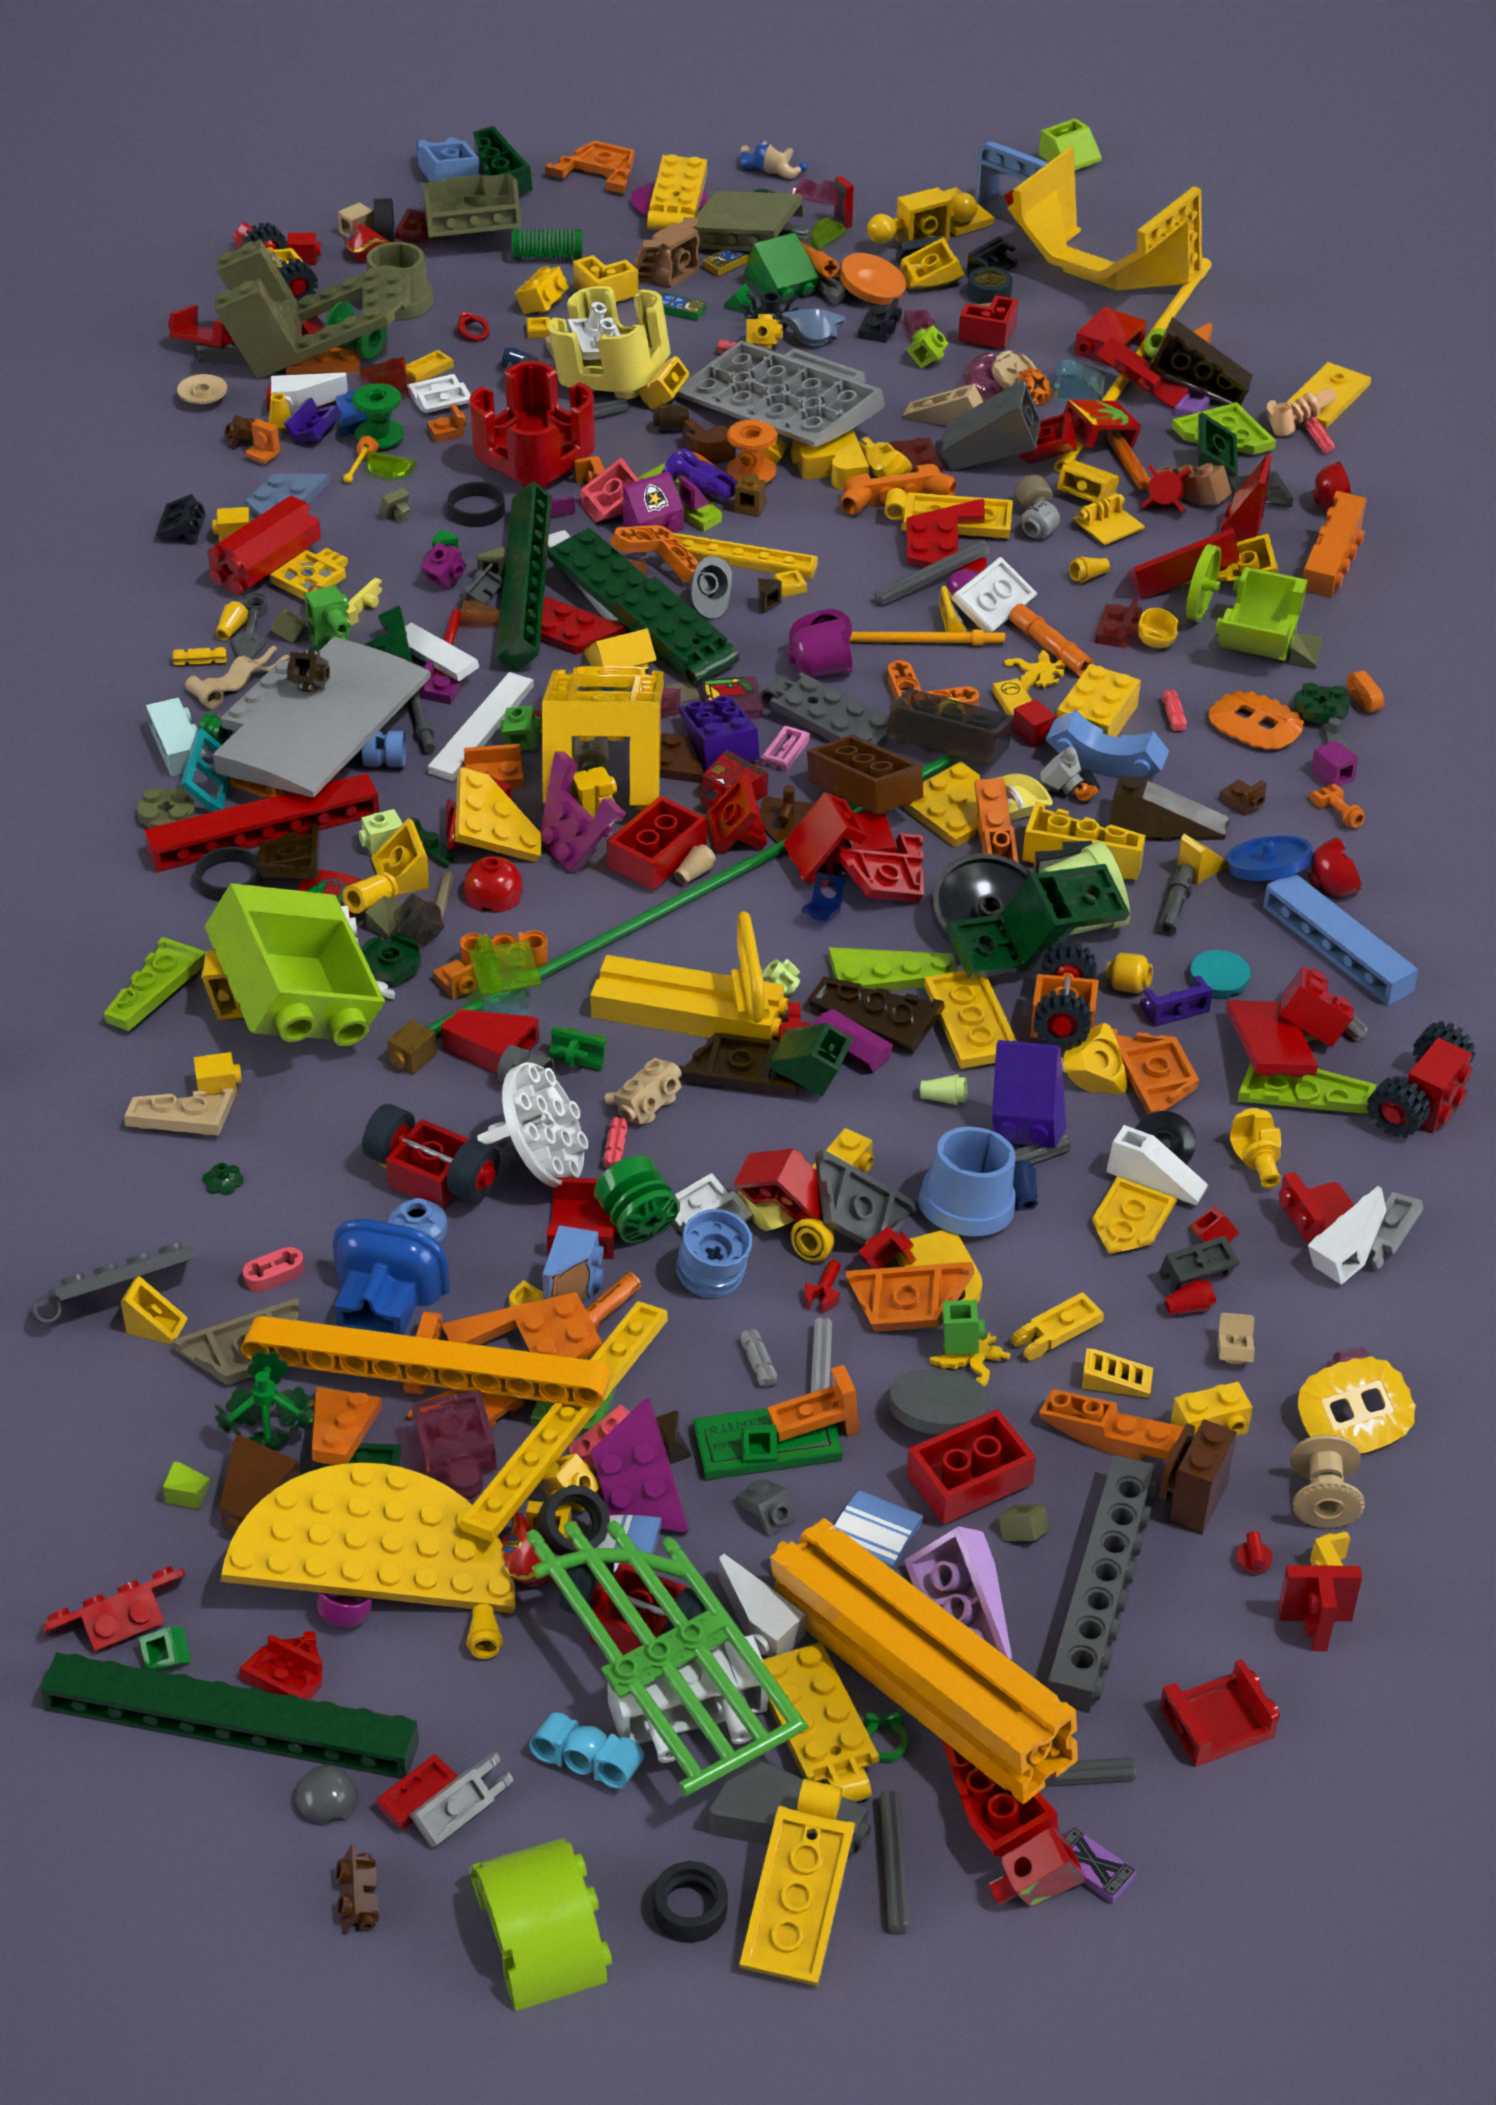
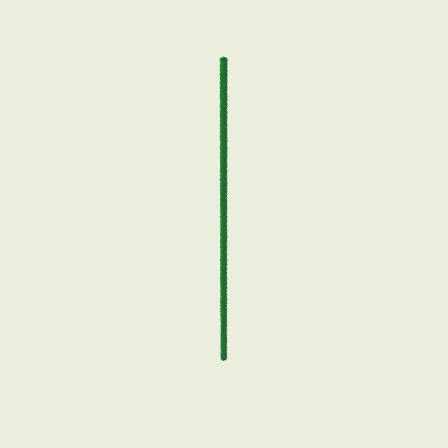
[425,753,955,1035]

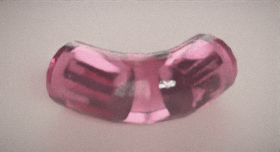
[963,352,1000,402]

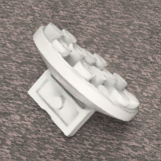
[477,1062,588,1188]

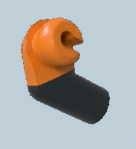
[1074,769,1100,802]

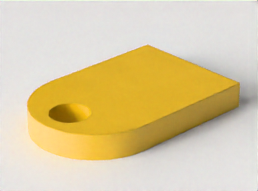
[895,1230,982,1304]

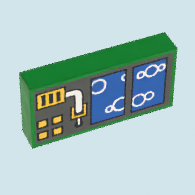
[661,292,707,321]

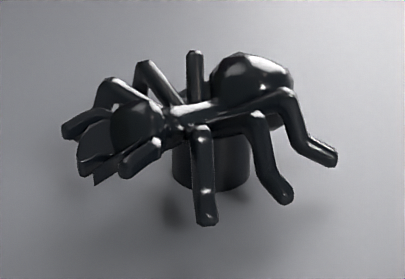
[741,291,800,331]

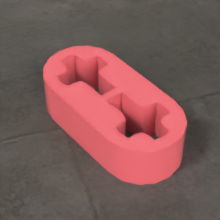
[242,1247,305,1292]

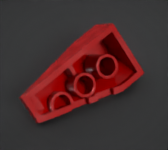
[940,1738,1059,1857]

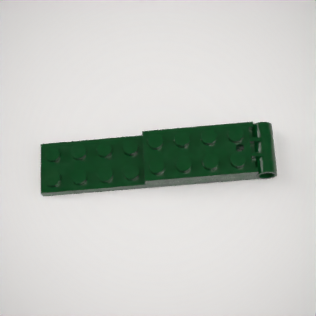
[547,527,739,686]

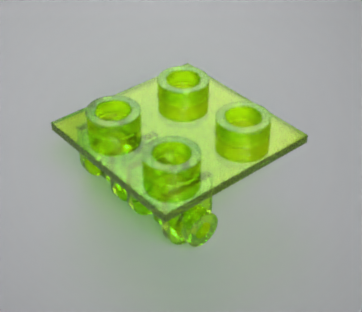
[469,935,542,996]

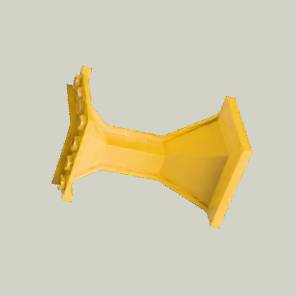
[1007,147,1202,290]

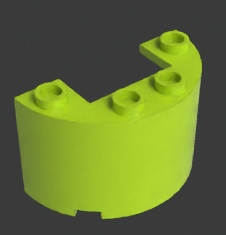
[1215,567,1308,661]
[470,1837,612,2012]

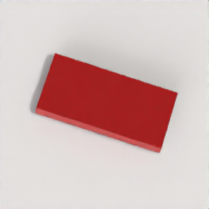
[1226,1000,1318,1078]

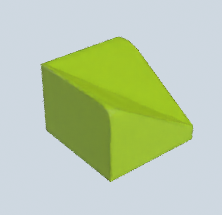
[163,1461,211,1509]

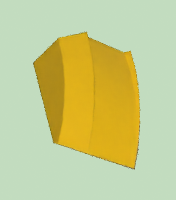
[900,237,965,290]

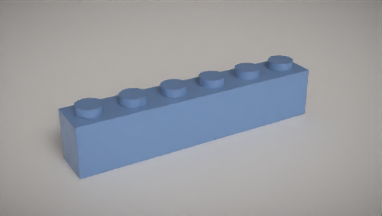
[1263,874,1419,1006]

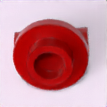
[1236,1531,1273,1573]

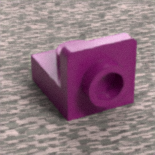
[419,662,461,705]

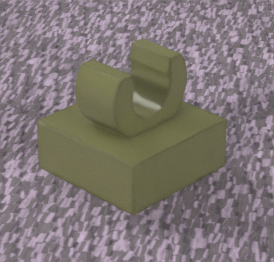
[379,487,410,523]

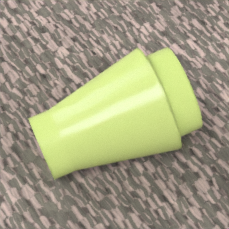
[920,1074,967,1106]

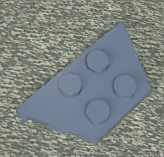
[245,474,329,517]

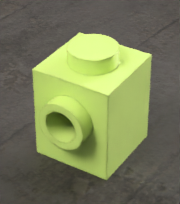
[358,809,402,856]

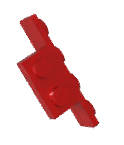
[1097,337,1188,409]
[42,1566,185,1653]

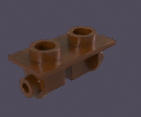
[335,1844,379,1935]

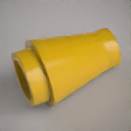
[268,393,291,432]
[1069,556,1110,583]
[215,601,248,641]
[466,1604,503,1659]

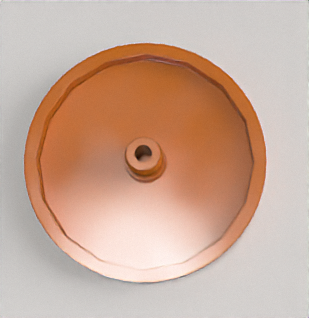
[839,253,906,305]

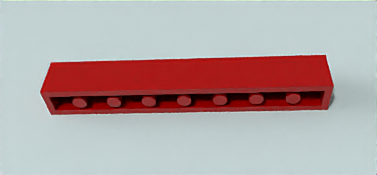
[144,773,380,873]

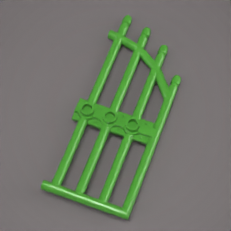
[526,1520,809,1797]

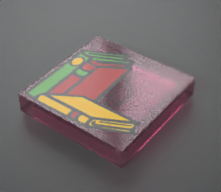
[702,676,763,719]

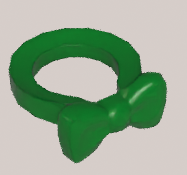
[864,1711,908,1764]

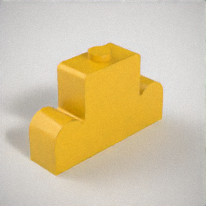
[791,429,869,490]

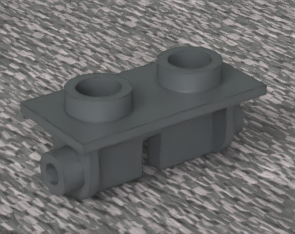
[457,563,502,612]

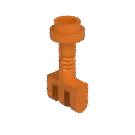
[1309,784,1365,828]

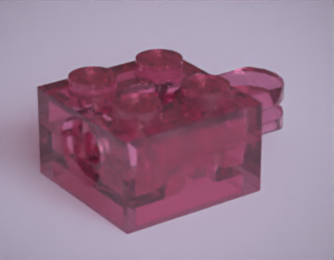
[411,1390,497,1500]

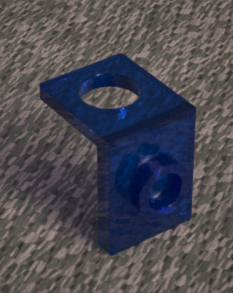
[801,872,846,921]

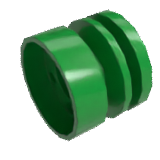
[594,1155,680,1243]

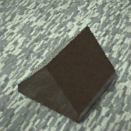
[758,578,782,614]

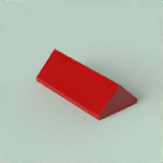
[1127,528,1240,600]

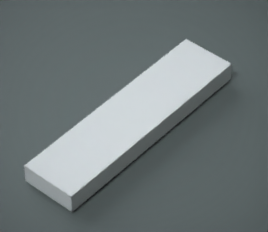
[405,622,479,681]

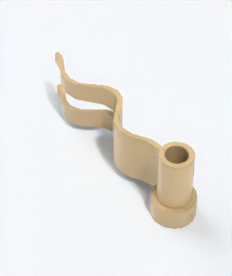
[185,646,290,709]

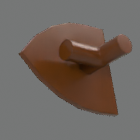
[760,785,814,843]

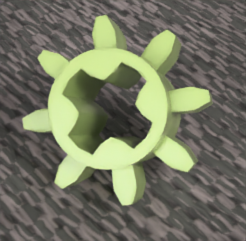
[763,959,800,996]

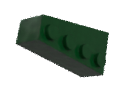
[473,126,533,196]

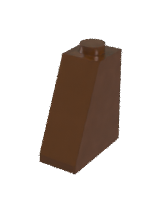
[220,1434,300,1537]

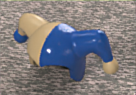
[740,139,807,180]

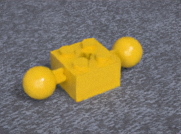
[867,187,978,244]

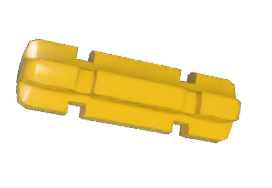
[172,647,227,666]

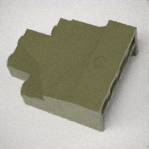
[419,174,522,237]

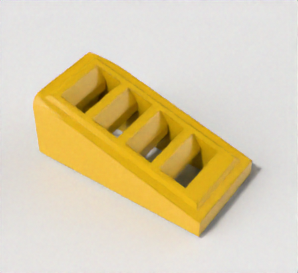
[1081,1348,1153,1398]

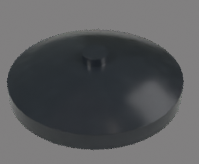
[930,853,1032,951]

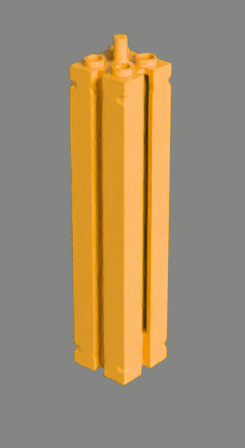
[770,1518,1078,1804]

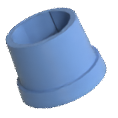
[918,1127,1016,1236]

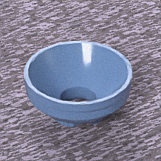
[388,1198,448,1243]

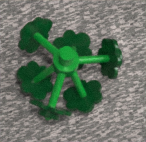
[214,1351,316,1450]

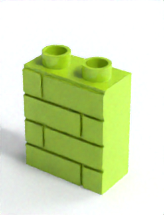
[204,883,386,1046]

